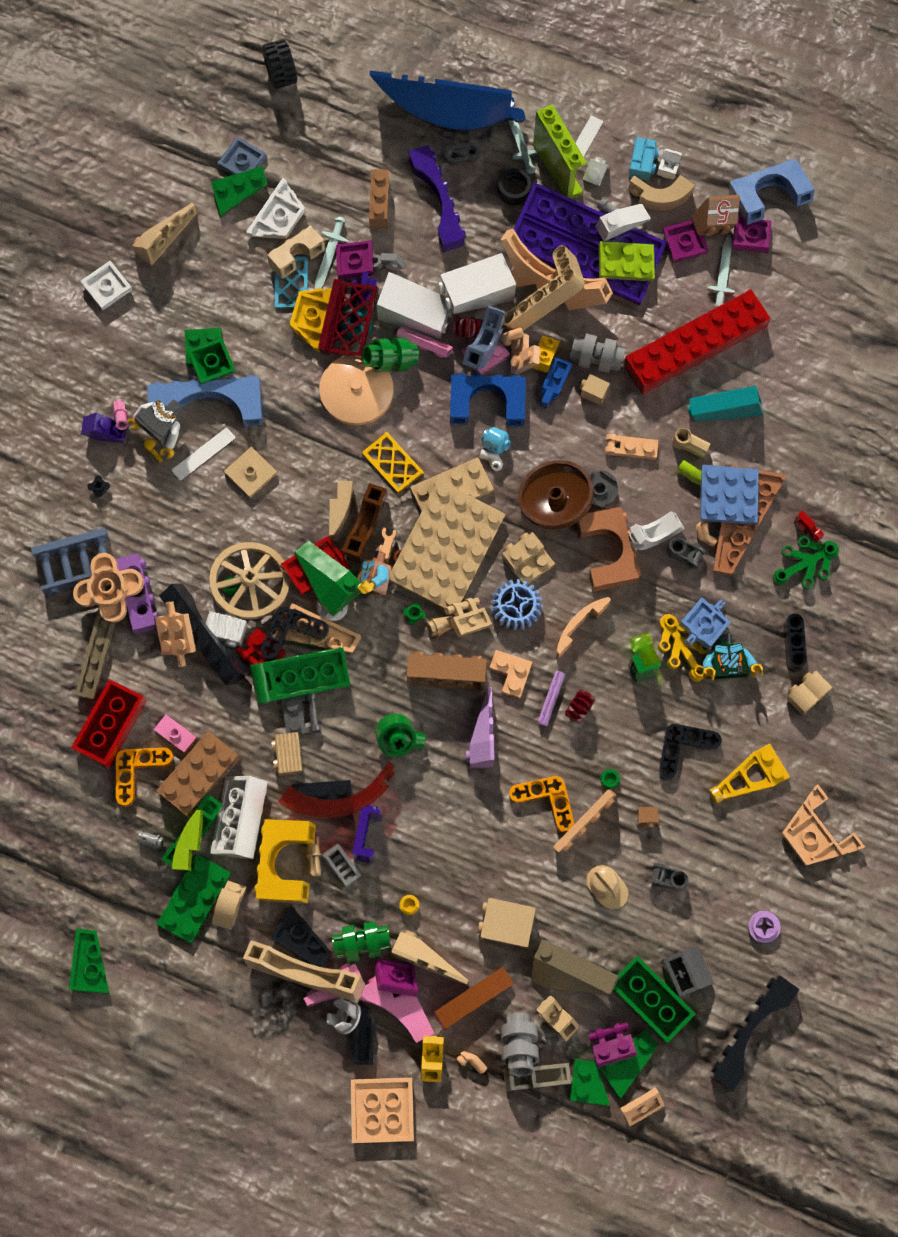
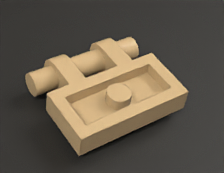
[445,598,492,637]

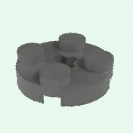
[588,470,618,509]

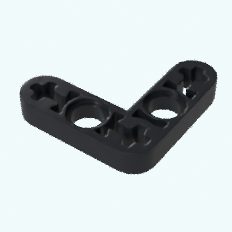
[261,607,329,661]
[659,724,722,780]

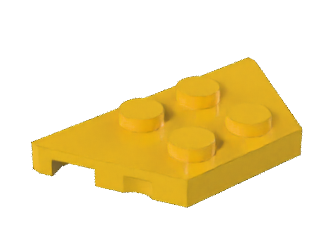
[289,288,332,353]

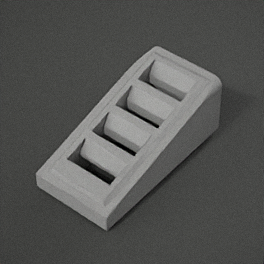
[322,843,362,887]

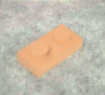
[620,1088,665,1127]

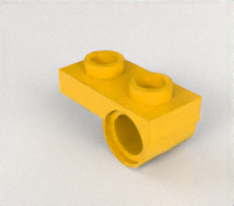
[532,335,560,374]

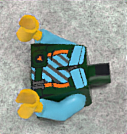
[702,634,763,681]

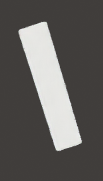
[576,116,603,157]
[172,428,235,480]

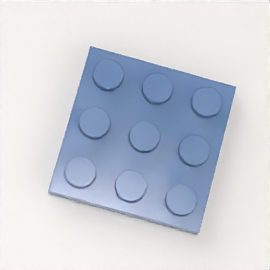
[700,465,759,525]

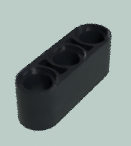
[783,613,807,672]

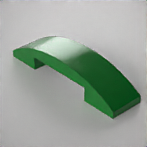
[162,794,224,871]

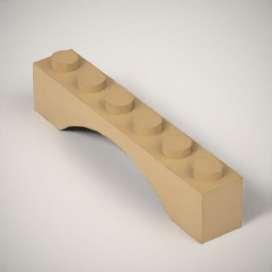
[243,940,365,1003]

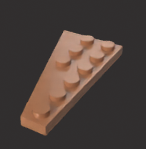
[712,465,787,576]

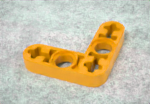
[116,748,174,807]
[509,776,574,833]

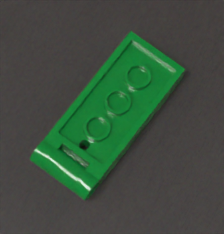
[250,647,351,704]

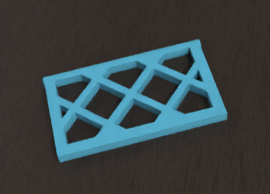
[275,256,308,309]

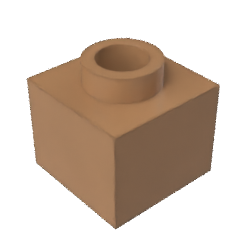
[636,807,659,829]

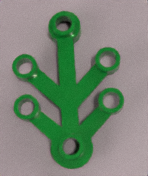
[772,536,839,590]

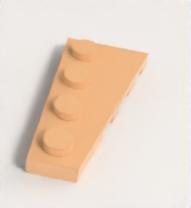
[275,603,361,654]
[553,790,617,852]

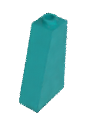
[687,386,763,422]

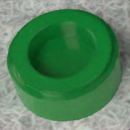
[600,769,620,789]

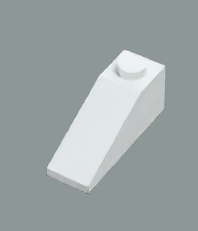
[595,204,651,242]

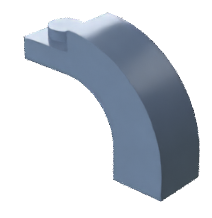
[462,306,506,370]

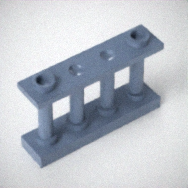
[31,528,110,596]

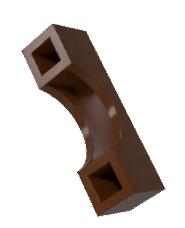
[342,483,388,564]

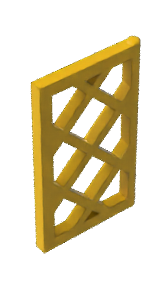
[362,432,424,493]

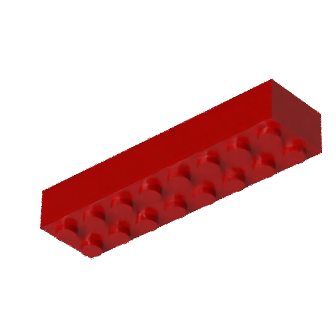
[623,289,771,395]

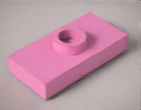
[154,715,197,753]

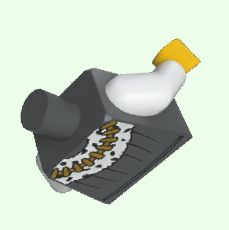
[127,399,181,459]

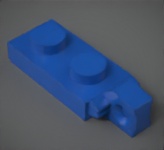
[540,357,573,408]

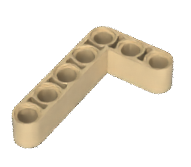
[503,245,585,331]

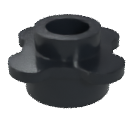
[87,475,110,497]

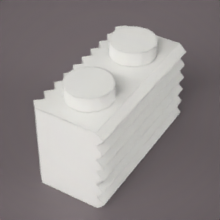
[206,611,248,648]

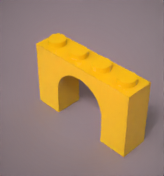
[254,819,316,904]

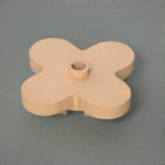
[73,553,144,623]

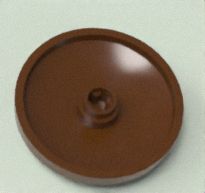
[518,460,594,529]

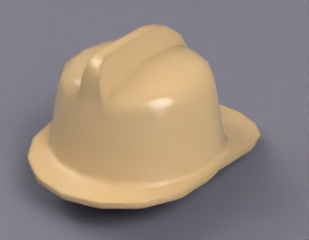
[586,865,628,910]

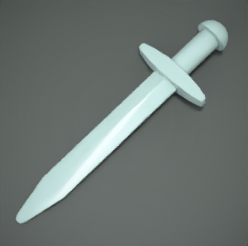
[508,120,538,174]
[315,217,348,289]
[707,234,735,309]

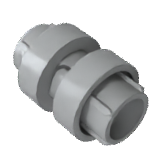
[570,333,625,373]
[501,1013,539,1076]

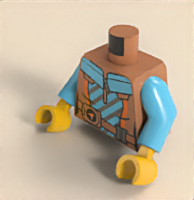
[356,551,391,596]

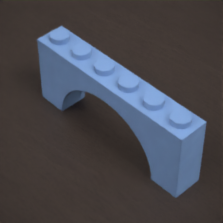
[147,375,263,427]

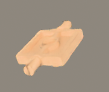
[155,601,196,667]

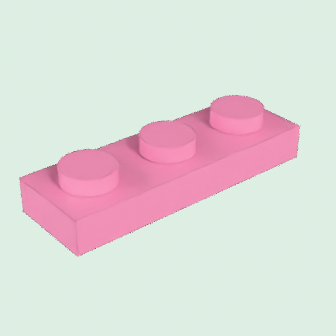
[396,326,453,358]

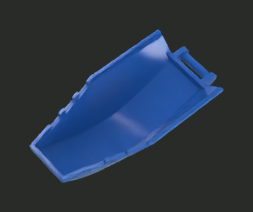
[369,70,526,132]

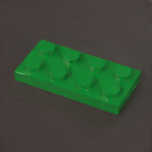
[156,854,232,944]

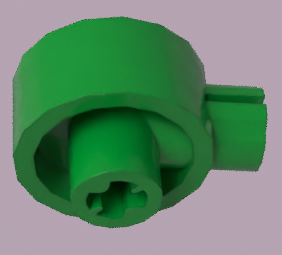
[375,713,426,757]

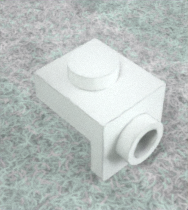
[657,149,682,180]
[583,157,609,186]

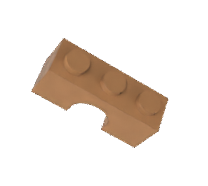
[369,169,390,229]

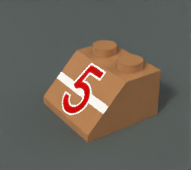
[691,195,740,236]

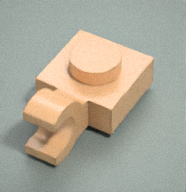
[379,528,396,564]

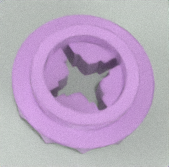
[748,911,781,943]

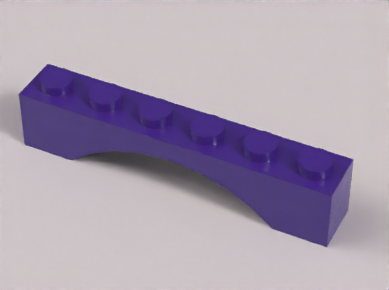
[408,145,466,252]

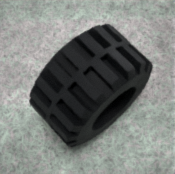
[262,39,297,89]

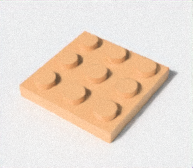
[351,1078,414,1143]

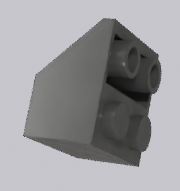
[661,946,714,998]

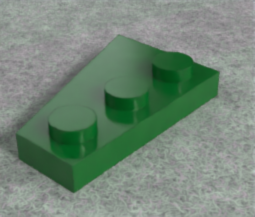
[211,166,268,217]
[596,1029,658,1099]

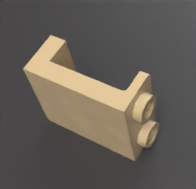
[477,898,536,949]

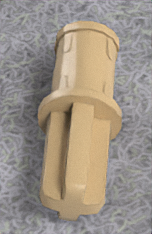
[306,836,322,877]

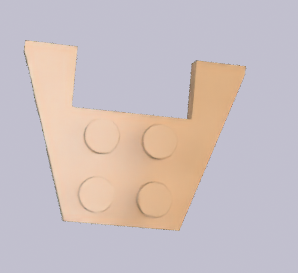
[782,785,865,866]

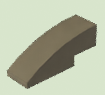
[504,1063,571,1091]

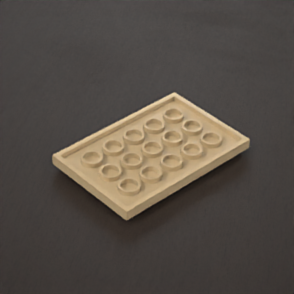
[389,479,506,609]

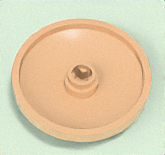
[319,356,394,426]

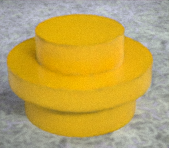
[399,895,419,915]

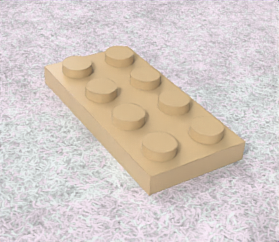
[410,457,494,512]

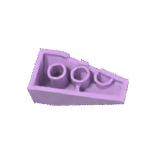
[466,687,494,768]

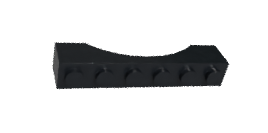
[159,584,249,685]
[710,975,800,1092]

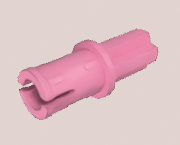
[113,399,128,430]

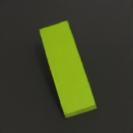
[172,810,204,871]

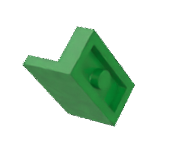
[628,654,661,683]

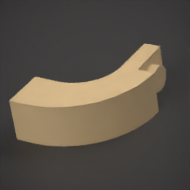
[628,175,695,211]

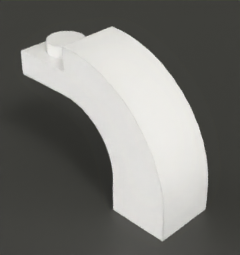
[629,511,685,550]

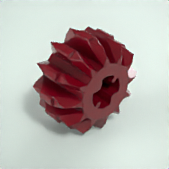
[452,316,483,338]
[565,689,595,724]

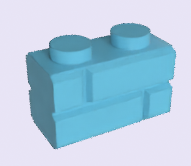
[628,137,659,181]

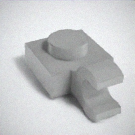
[374,253,405,270]

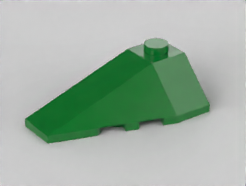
[294,541,361,617]

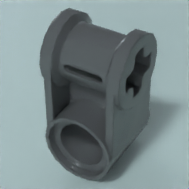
[667,538,705,569]
[648,863,688,891]

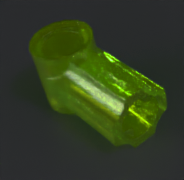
[629,631,662,667]

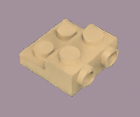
[502,532,555,585]

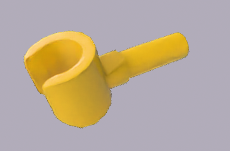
[144,437,163,463]

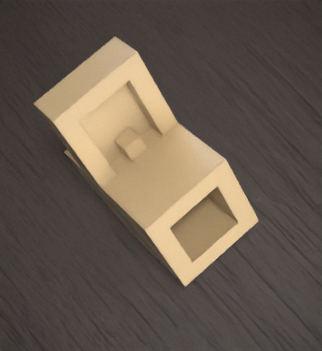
[212,881,247,930]
[536,995,580,1041]

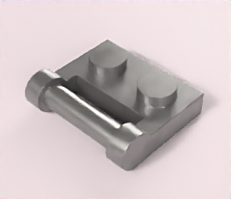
[282,693,321,736]

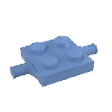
[679,597,731,649]

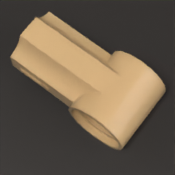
[672,428,710,459]

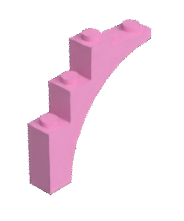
[304,963,434,1044]

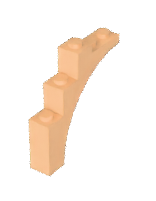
[500,229,613,310]

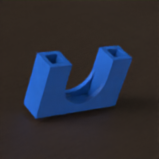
[450,373,526,426]

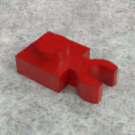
[794,510,825,542]

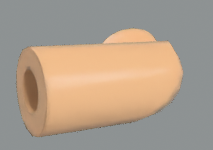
[500,327,524,346]
[696,521,718,548]
[457,1051,487,1074]

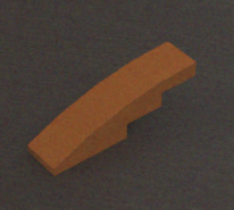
[434,967,514,1030]

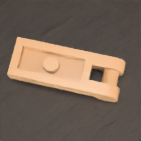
[605,434,658,460]

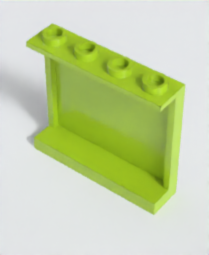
[533,104,587,199]

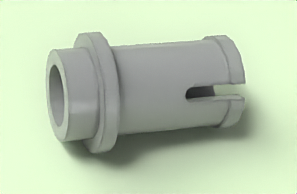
[597,199,619,214]
[137,831,164,850]

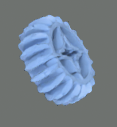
[491,579,543,631]

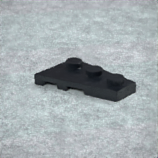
[270,904,332,967]

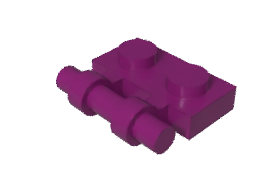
[589,1022,638,1067]

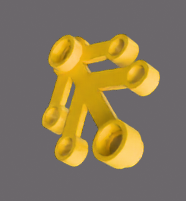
[657,614,711,682]

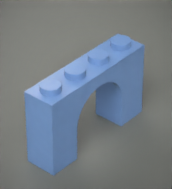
[729,158,815,225]

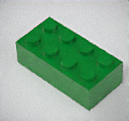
[612,955,695,1044]

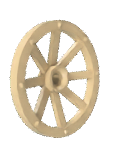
[209,542,290,619]

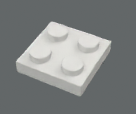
[80,261,132,311]

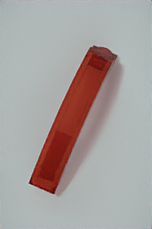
[278,761,396,820]

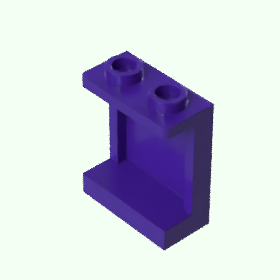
[352,805,382,863]

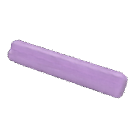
[538,671,565,726]

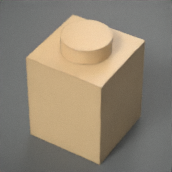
[579,374,610,406]

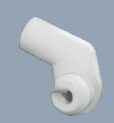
[479,449,503,471]

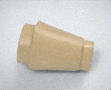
[427,615,454,637]

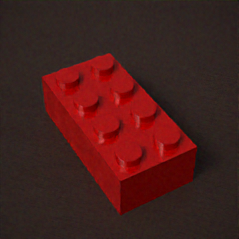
[71,679,147,769]

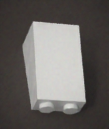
[438,253,516,314]
[377,272,453,339]

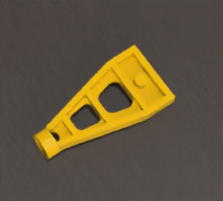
[709,743,790,804]

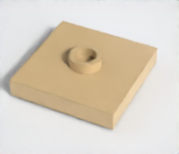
[224,447,277,498]

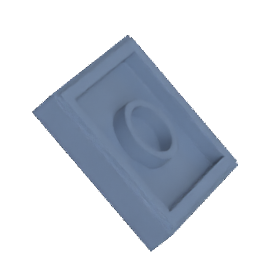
[217,137,267,175]

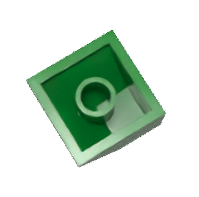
[187,338,236,384]

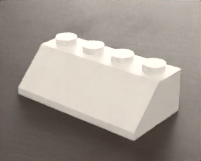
[210,776,268,859]

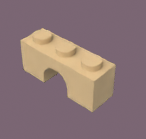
[267,226,325,279]

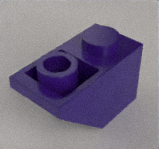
[81,412,127,443]

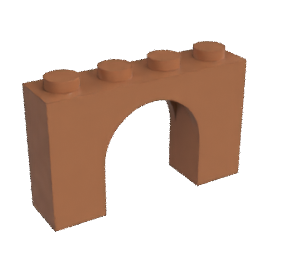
[576,507,641,592]

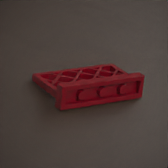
[318,279,379,358]

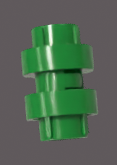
[362,338,419,373]
[332,921,391,963]

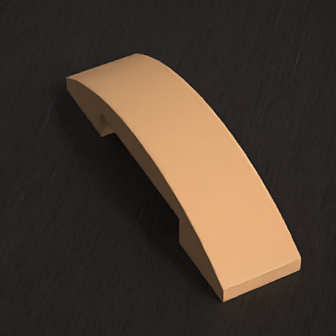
[556,597,611,659]

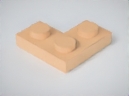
[510,334,540,375]
[490,650,532,699]

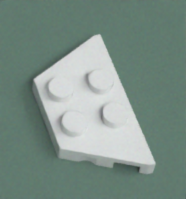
[246,178,305,239]

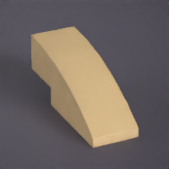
[329,481,353,541]

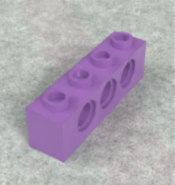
[116,553,159,635]

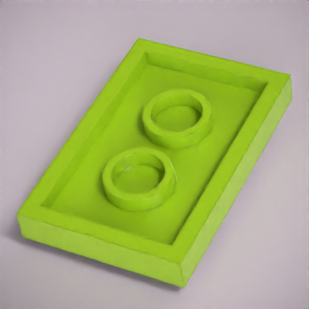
[599,241,655,281]

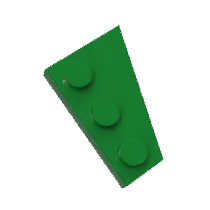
[69,929,109,994]

